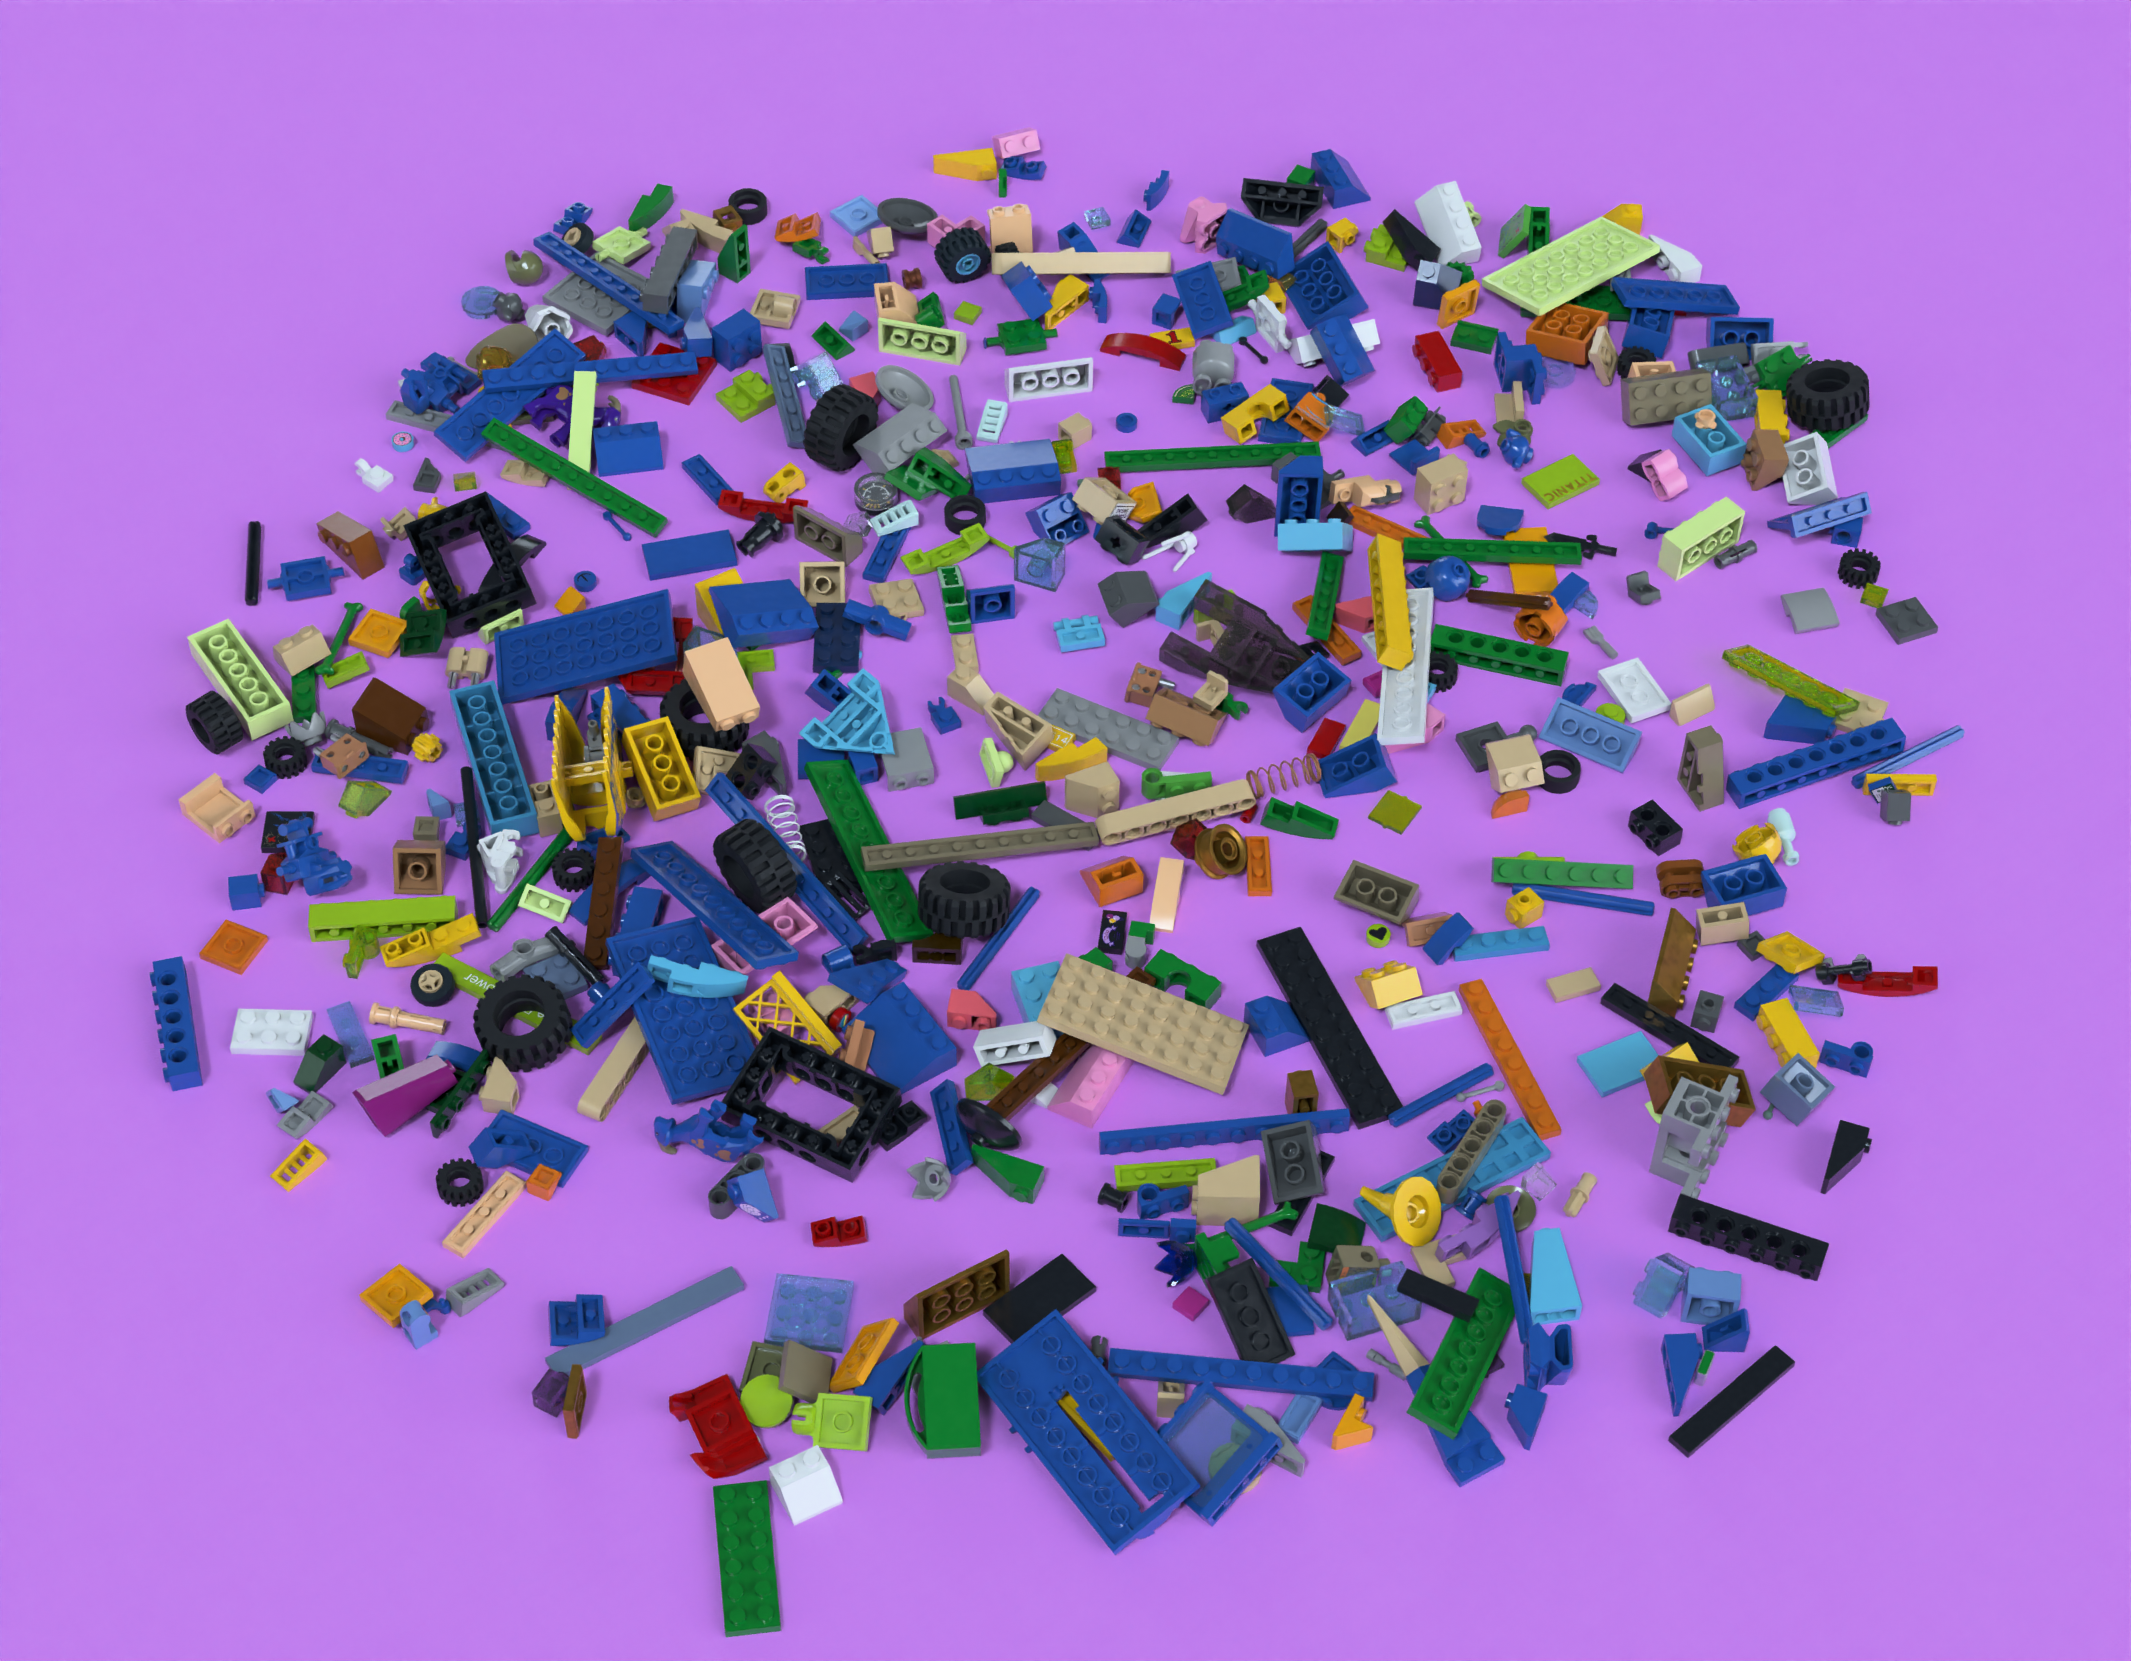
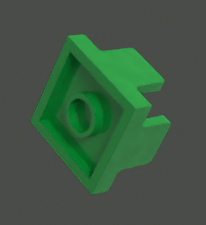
[1193,1232,1240,1296]

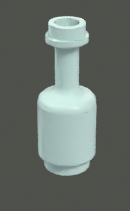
[1767,808,1799,866]

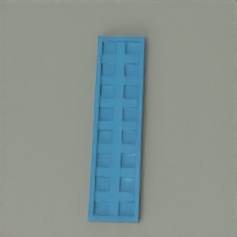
[1353,1117,1551,1242]

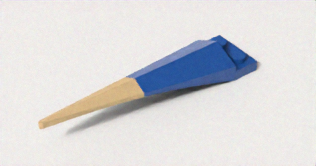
[1367,1295,1505,1487]

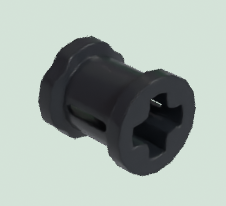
[1097,1183,1130,1213]

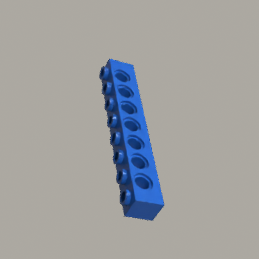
[1726,718,1906,809]

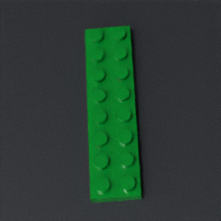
[1406,1267,1515,1440]

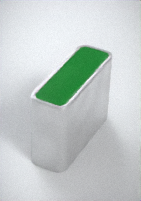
[1694,1350,1715,1386]

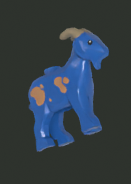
[654,1099,764,1162]

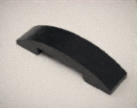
[478,534,546,592]

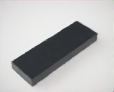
[1396,1268,1480,1322]

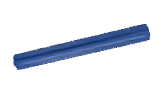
[1388,1063,1494,1127]

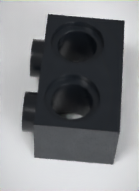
[725,743,778,800]
[1628,799,1683,856]

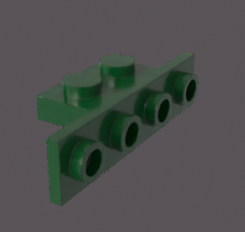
[953,781,1047,825]
[425,1049,491,1138]

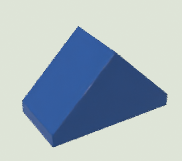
[1702,1308,1750,1352]

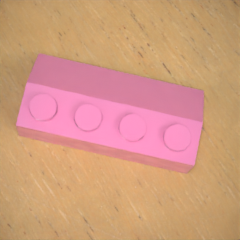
[711,897,818,975]
[1047,1044,1134,1129]

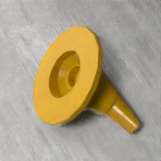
[1360,1177,1441,1246]

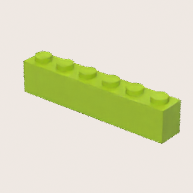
[308,895,458,942]

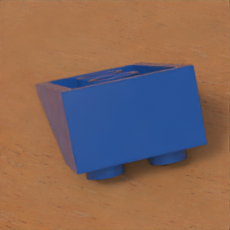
[1621,307,1675,358]
[1314,733,1397,798]

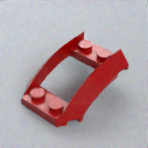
[618,617,693,695]

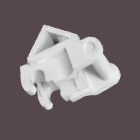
[477,829,523,894]

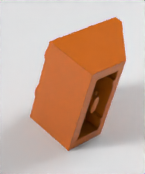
[1080,856,1144,907]

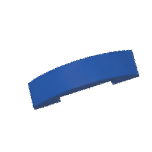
[569,859,651,926]

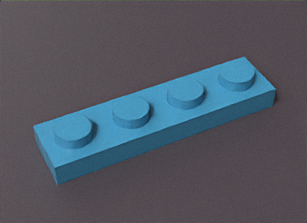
[1452,926,1550,962]

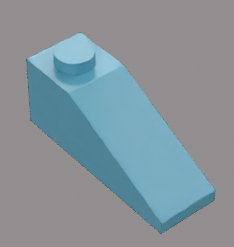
[1154,572,1212,630]

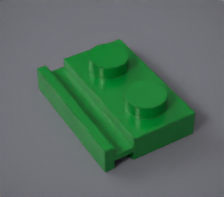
[1450,320,1499,355]

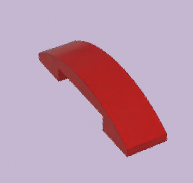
[1100,333,1186,371]
[718,489,808,523]
[1838,966,1938,997]

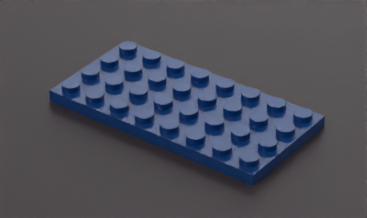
[494,589,678,705]
[605,916,755,1105]

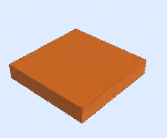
[199,919,268,975]

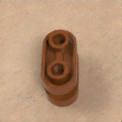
[1656,859,1704,898]

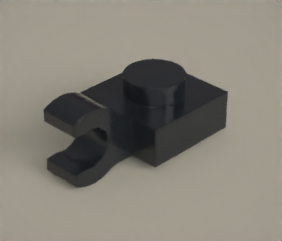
[853,939,897,965]

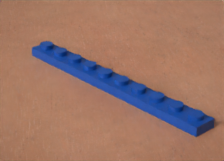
[533,231,684,335]
[482,352,698,393]
[705,773,869,954]
[1099,1108,1350,1155]
[1108,1348,1374,1402]

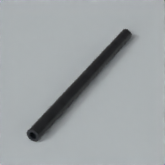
[460,766,488,928]

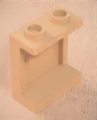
[987,204,1033,260]
[178,773,256,844]

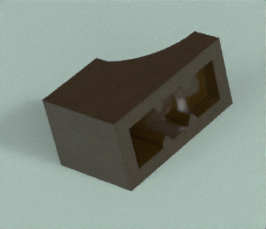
[912,933,963,965]

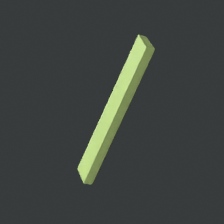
[567,371,597,490]

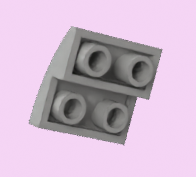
[1781,588,1840,634]

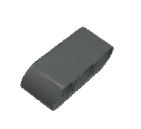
[1687,343,1750,372]
[708,1153,766,1219]

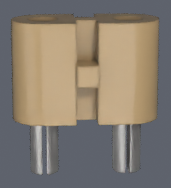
[445,647,489,689]

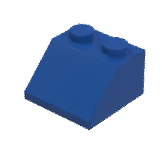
[966,584,1015,624]
[1244,996,1309,1057]

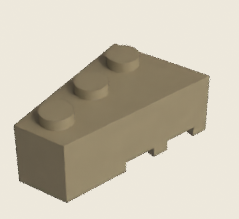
[1677,725,1724,812]

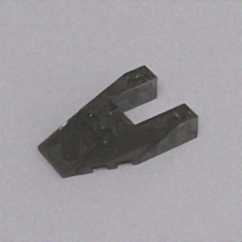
[1159,579,1310,694]

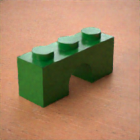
[1144,949,1222,1009]

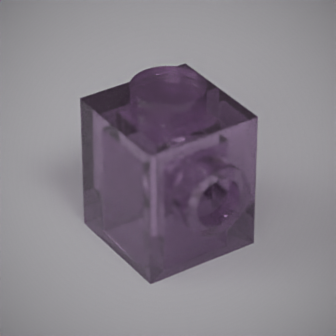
[531,1368,569,1418]

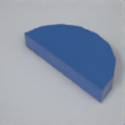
[1562,682,1597,707]

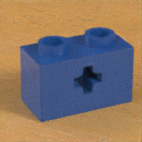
[1201,382,1249,424]

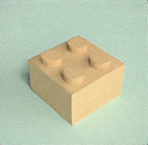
[1414,453,1468,515]

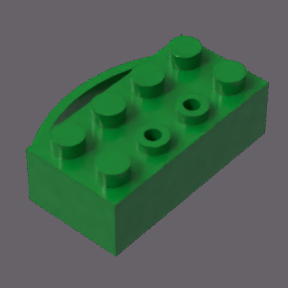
[904,1343,981,1459]

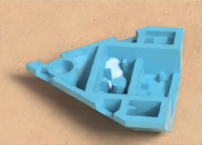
[799,668,895,755]

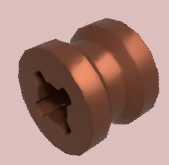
[902,267,922,290]

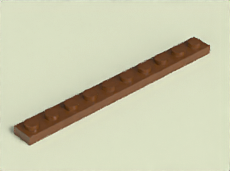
[986,966,1156,1121]

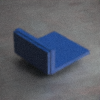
[1389,439,1440,475]

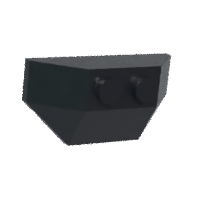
[1241,178,1324,227]

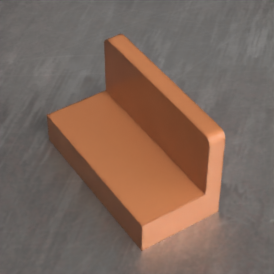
[1400,912,1452,947]

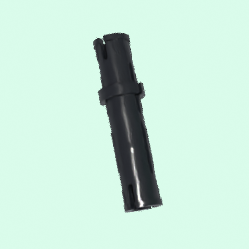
[545,926,606,985]

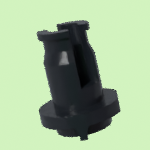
[736,511,783,558]

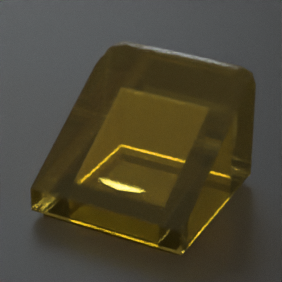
[1267,273,1297,293]

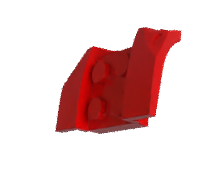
[669,1374,768,1479]

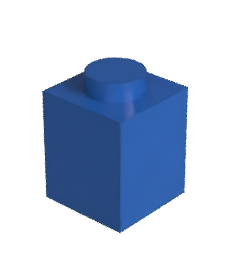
[228,874,265,911]

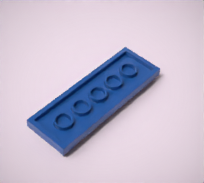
[1611,277,1740,315]

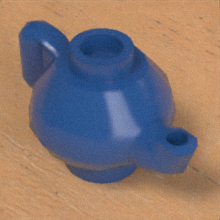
[1500,428,1533,469]

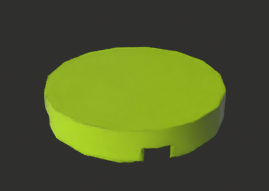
[740,1374,794,1429]

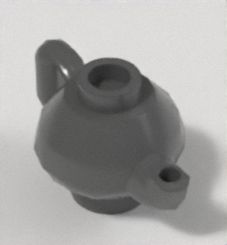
[492,292,525,321]

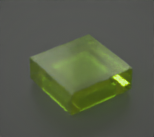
[1860,583,1889,608]

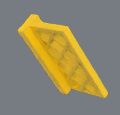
[733,970,842,1085]

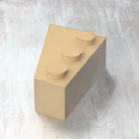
[983,691,1054,771]

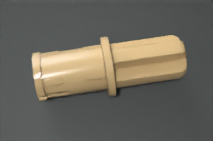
[1563,1172,1597,1217]

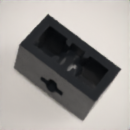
[1095,515,1150,564]

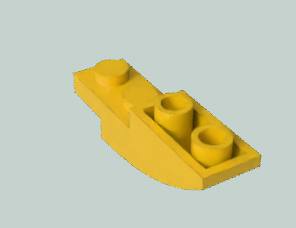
[380,913,482,967]

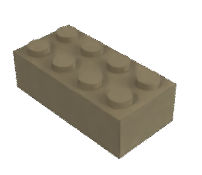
[1620,368,1712,426]

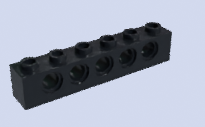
[1668,1194,1829,1281]

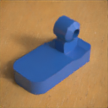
[399,553,442,586]

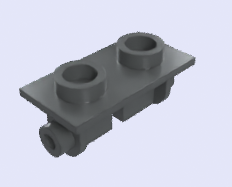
[1409,406,1446,447]

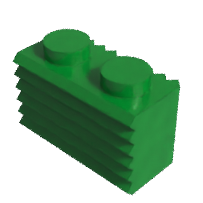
[1384,396,1428,444]

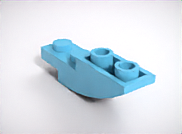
[647,955,749,998]

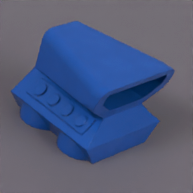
[1523,1322,1573,1391]

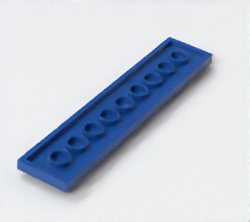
[630,841,799,970]

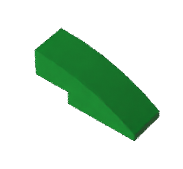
[628,183,674,232]
[1260,797,1339,839]

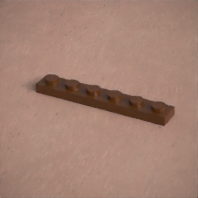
[584,837,624,970]

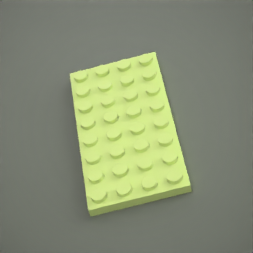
[1482,216,1660,316]

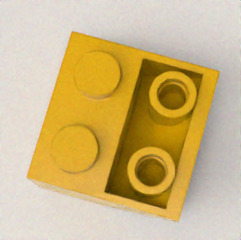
[1354,960,1423,1009]

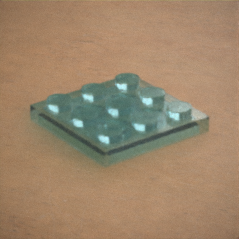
[764,1273,854,1353]

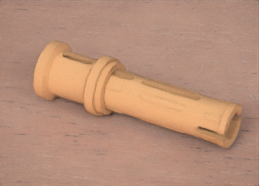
[369,1002,446,1035]

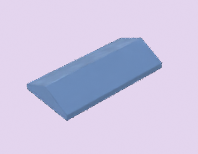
[1538,697,1642,773]

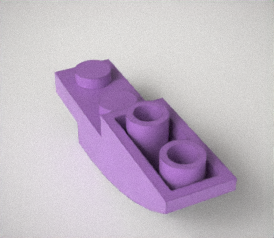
[1435,1190,1521,1263]

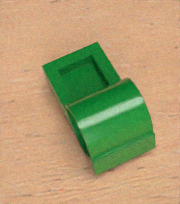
[915,292,945,328]

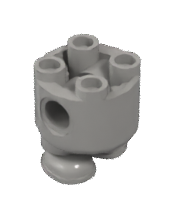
[1192,340,1235,395]

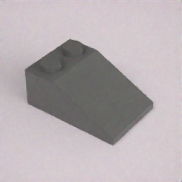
[1261,1120,1324,1205]

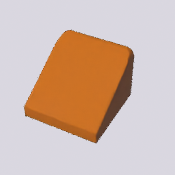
[526,1163,562,1201]

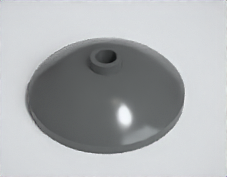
[877,198,938,235]

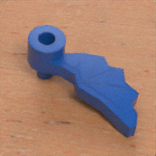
[422,1298,451,1314]

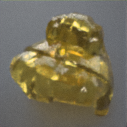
[476,346,513,382]

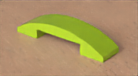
[900,523,990,574]

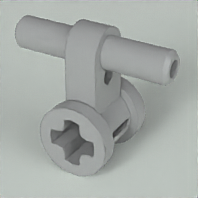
[584,720,605,763]

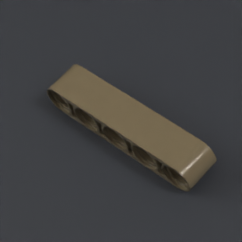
[1436,1099,1506,1204]

